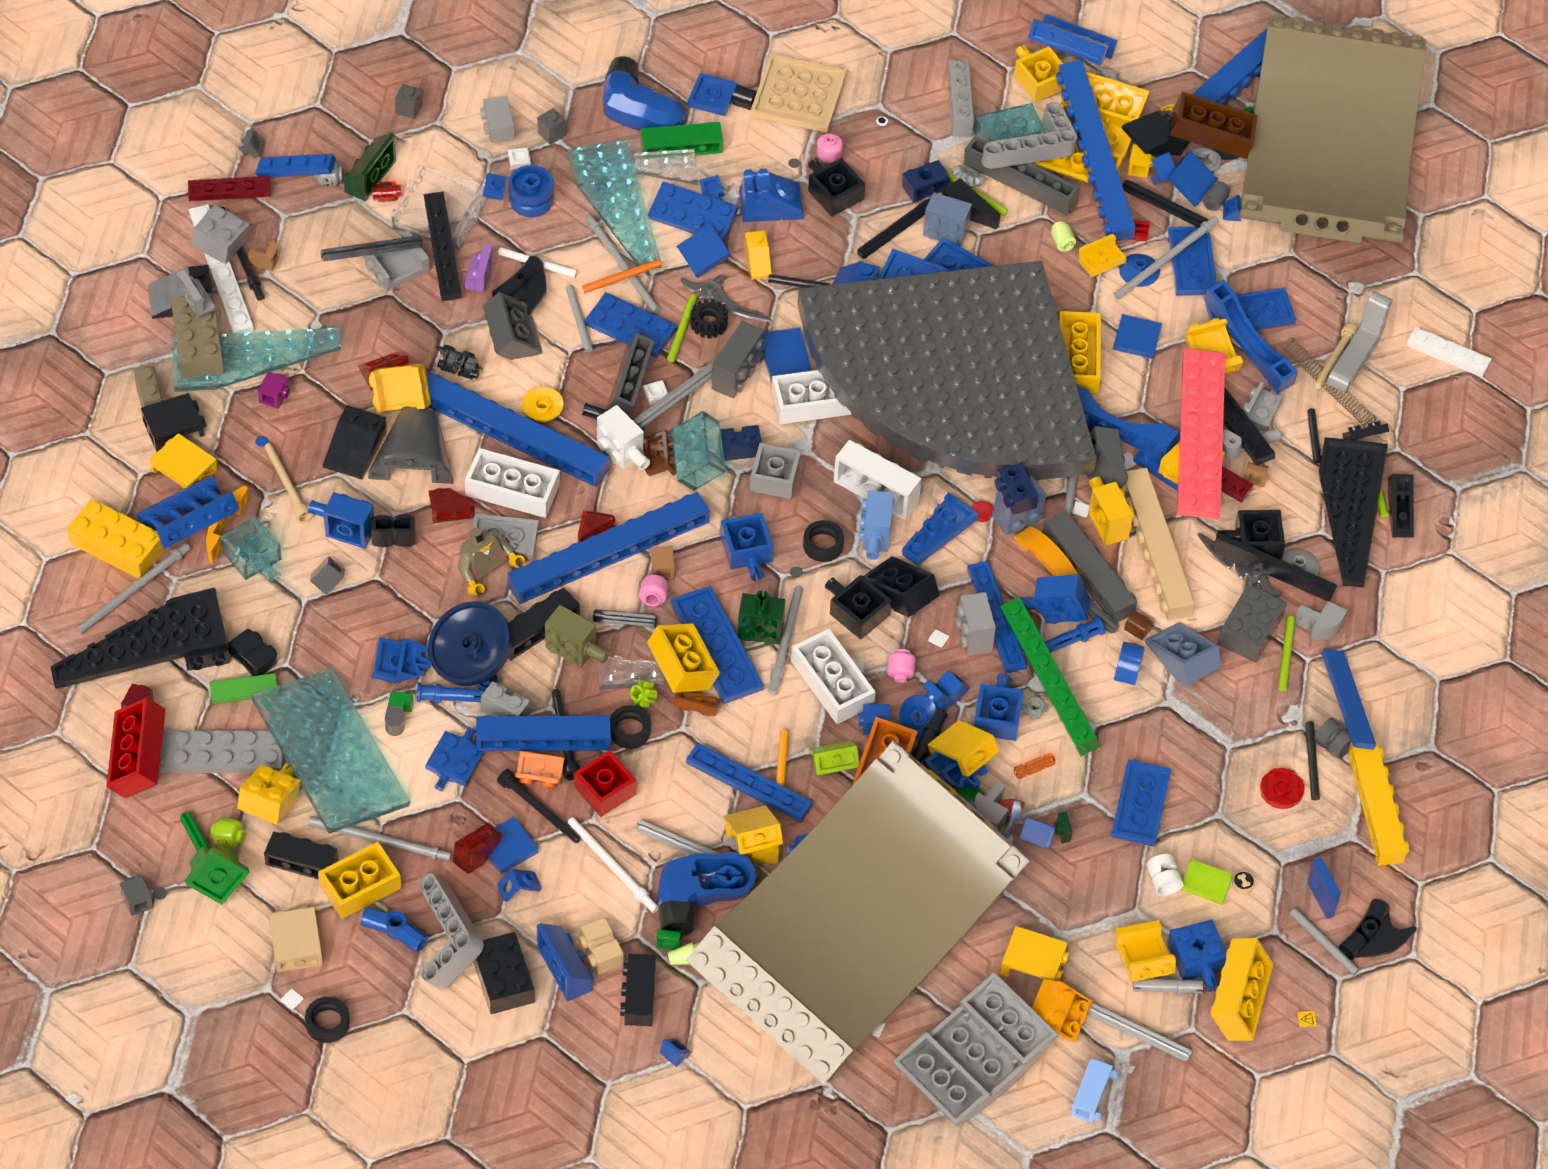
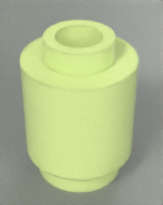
[1051,221,1076,251]

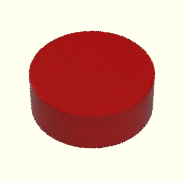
[972,501,993,522]

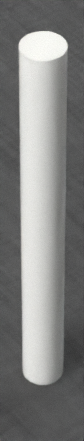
[498,247,577,278]

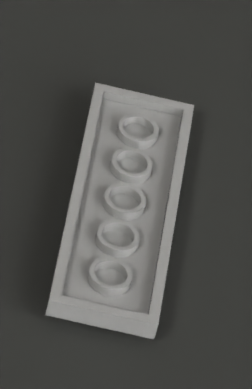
[159,731,284,773]

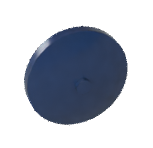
[428,601,512,686]

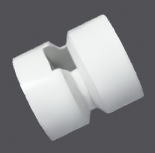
[1146,854,1183,896]

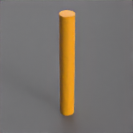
[776,729,789,787]

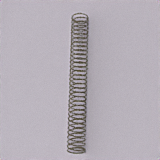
[1282,337,1376,428]

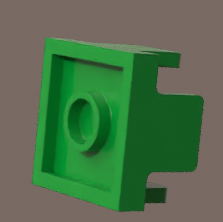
[185,843,250,905]

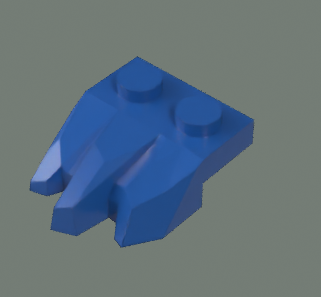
[371,637,433,683]
[922,752,988,790]

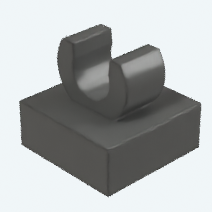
[239,129,265,158]

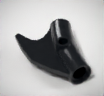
[492,256,547,315]
[1339,899,1417,960]

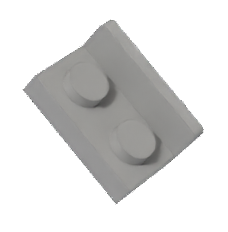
[177,270,215,317]
[1243,381,1283,431]

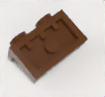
[643,430,679,476]

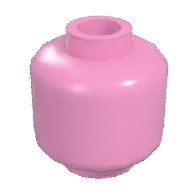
[816,133,843,163]
[639,575,669,607]
[887,649,916,683]

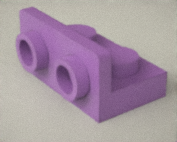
[464,244,493,292]

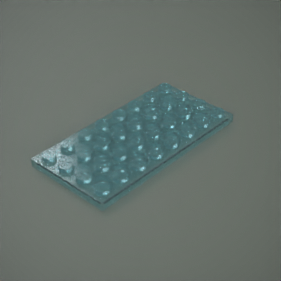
[252,669,410,834]

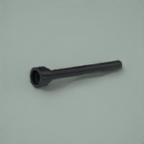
[552,689,580,781]
[497,769,581,843]

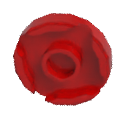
[1260,768,1305,809]

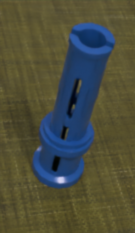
[1044,616,1105,653]
[416,683,484,703]

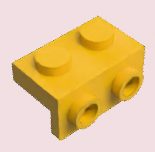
[1079,234,1126,277]

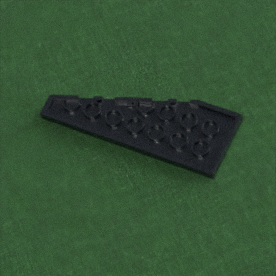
[1319,437,1388,588]
[50,587,228,689]

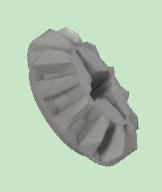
[1192,147,1221,173]
[952,165,984,187]

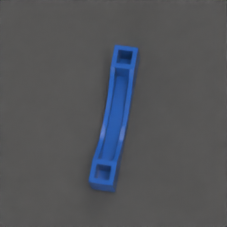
[1204,280,1298,394]
[1076,385,1179,459]

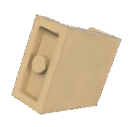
[269,907,323,972]

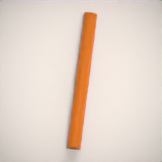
[582,259,662,293]

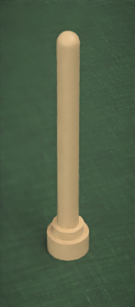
[1313,323,1359,390]
[264,443,313,523]

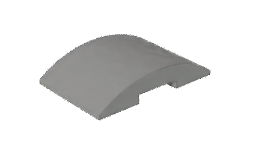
[892,972,1058,1126]

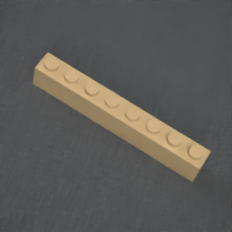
[1122,468,1195,621]

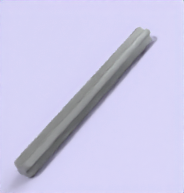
[633,360,715,429]
[637,820,760,882]
[1087,1002,1192,1061]

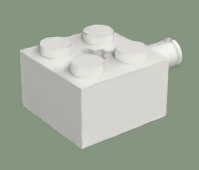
[596,405,650,470]

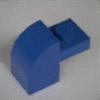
[1114,642,1145,685]
[923,670,970,710]

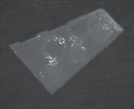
[634,149,698,185]
[596,655,665,690]

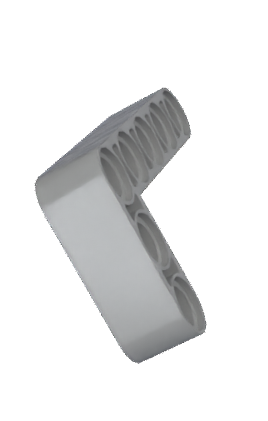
[981,102,1077,169]
[1327,291,1393,393]
[420,873,484,989]

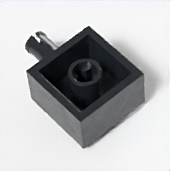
[808,158,865,217]
[1216,510,1285,559]
[825,575,892,640]

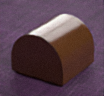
[1124,610,1155,640]

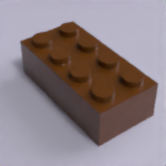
[1170,91,1257,159]

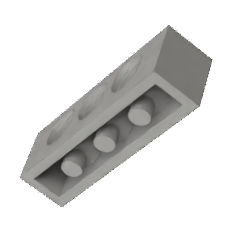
[947,61,974,137]

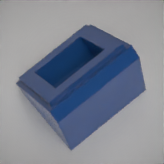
[1223,195,1241,222]
[660,1039,690,1067]

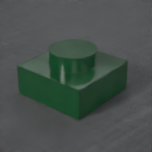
[1054,812,1072,843]

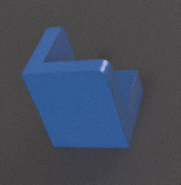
[1151,152,1175,184]

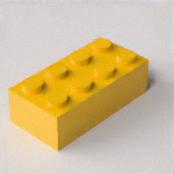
[1058,311,1101,394]
[67,499,165,579]
[1211,938,1274,1041]

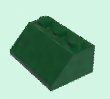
[343,133,396,202]

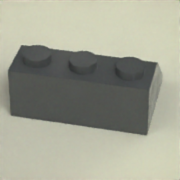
[483,292,542,360]

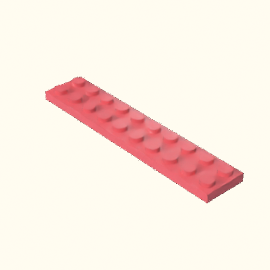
[1177,348,1225,520]

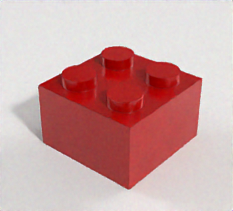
[574,750,637,817]

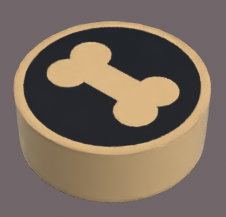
[1232,871,1255,894]

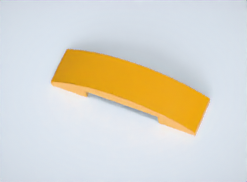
[206,486,249,564]
[1014,526,1084,585]

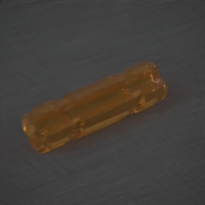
[1014,753,1056,779]

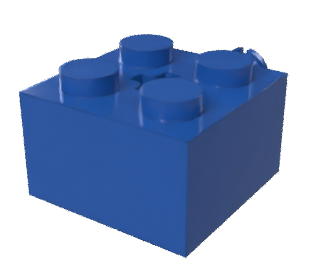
[308,492,374,549]
[720,513,773,581]
[1020,574,1090,624]
[974,673,1024,741]
[1167,919,1227,992]

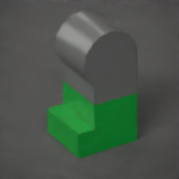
[385,691,414,736]

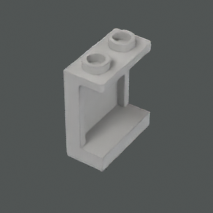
[364,231,430,291]

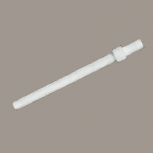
[568,817,658,913]

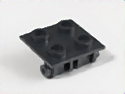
[436,345,483,380]

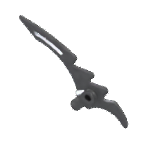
[681,275,772,322]
[1198,533,1282,596]

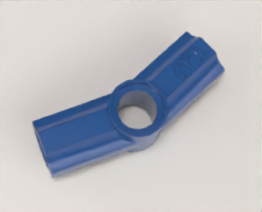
[361,906,428,953]

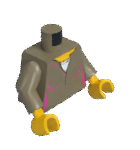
[458,528,525,596]

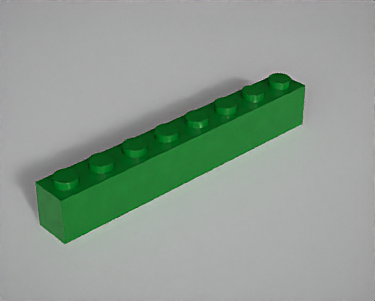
[1000,597,1100,757]

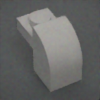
[1295,601,1347,640]
[975,781,1008,832]

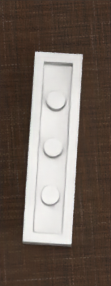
[1406,327,1492,378]

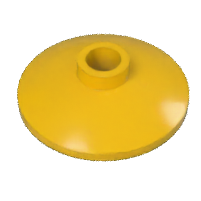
[521,387,564,422]

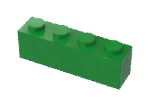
[640,122,723,160]

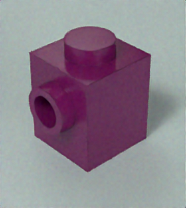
[258,371,290,409]

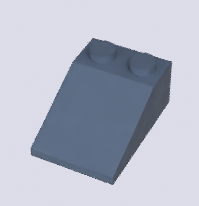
[1145,622,1222,685]

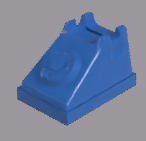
[739,169,803,222]

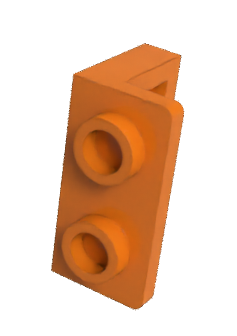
[515,751,565,788]

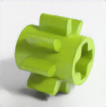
[630,680,657,708]

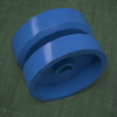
[509,165,554,217]

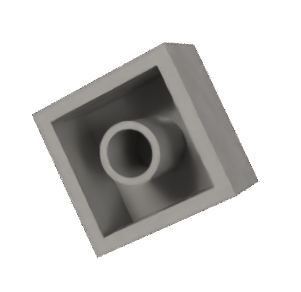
[191,205,250,264]
[750,443,801,499]
[955,592,996,656]

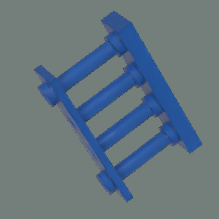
[1028,14,1118,65]
[137,475,239,549]

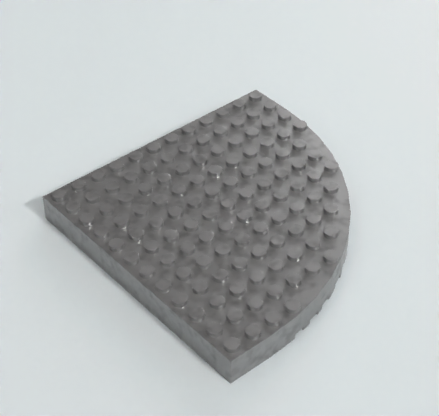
[797,260,1096,480]

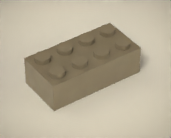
[171,293,224,379]

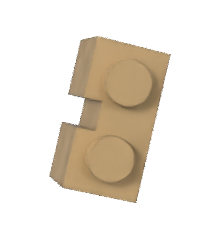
[578,917,624,975]

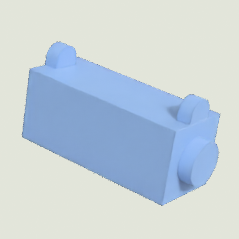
[1071,1058,1118,1123]

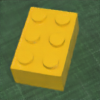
[647,623,720,693]
[318,842,401,919]

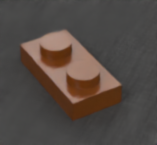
[673,692,722,716]

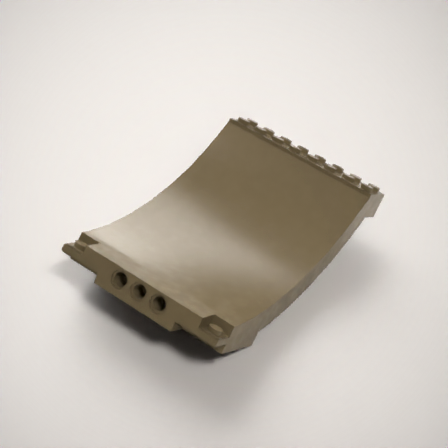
[1239,14,1426,244]
[686,740,1030,1084]

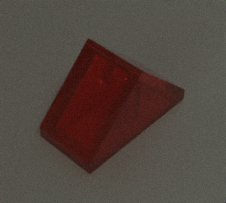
[578,510,615,543]

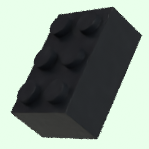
[473,932,535,1015]

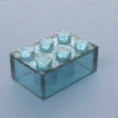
[974,103,1046,142]
[671,411,726,491]

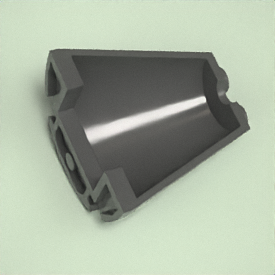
[368,406,453,484]

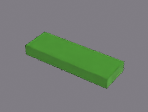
[209,673,278,705]

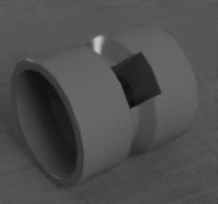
[1314,718,1351,759]

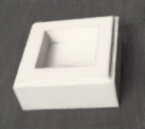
[508,147,531,169]
[643,380,669,405]

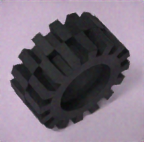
[690,299,728,339]

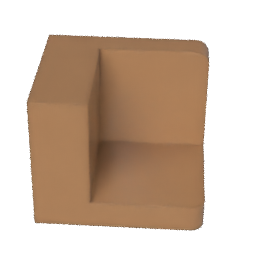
[248,241,280,271]
[651,546,675,580]

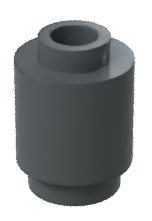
[1202,181,1230,211]

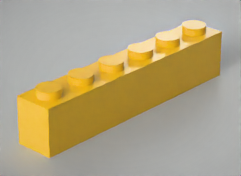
[1348,739,1409,866]

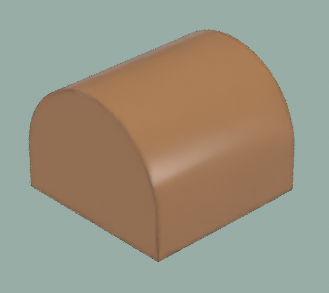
[1244,462,1269,488]

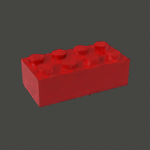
[106,697,166,799]

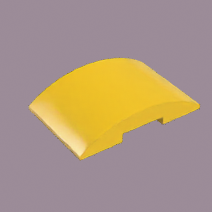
[1034,72,1150,183]

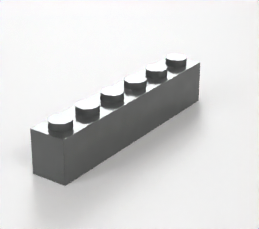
[963,136,1080,216]
[1042,510,1137,623]

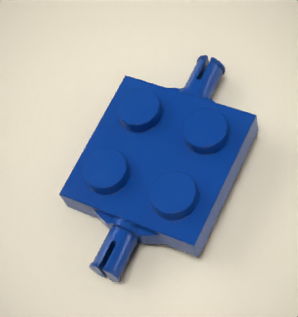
[425,727,485,791]

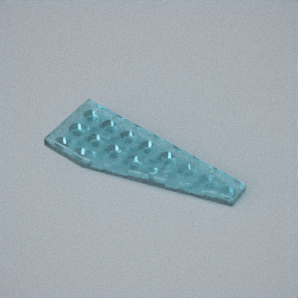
[568,140,661,269]
[173,328,341,392]

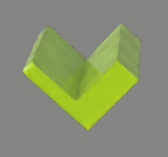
[809,741,859,775]
[1181,859,1232,905]

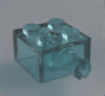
[220,516,282,583]

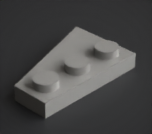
[472,514,539,560]

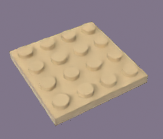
[750,53,847,133]

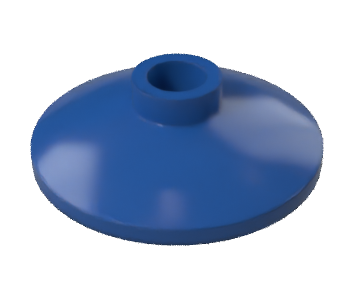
[1119,254,1160,287]
[899,695,937,739]

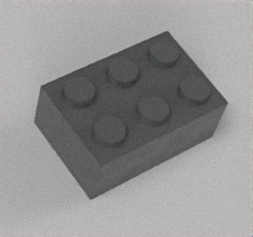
[712,321,766,399]
[1217,584,1287,663]

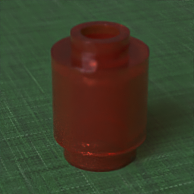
[372,181,402,202]

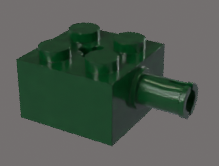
[737,590,786,645]

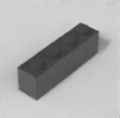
[607,333,654,414]

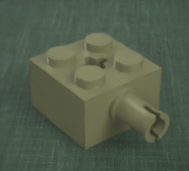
[545,605,610,667]

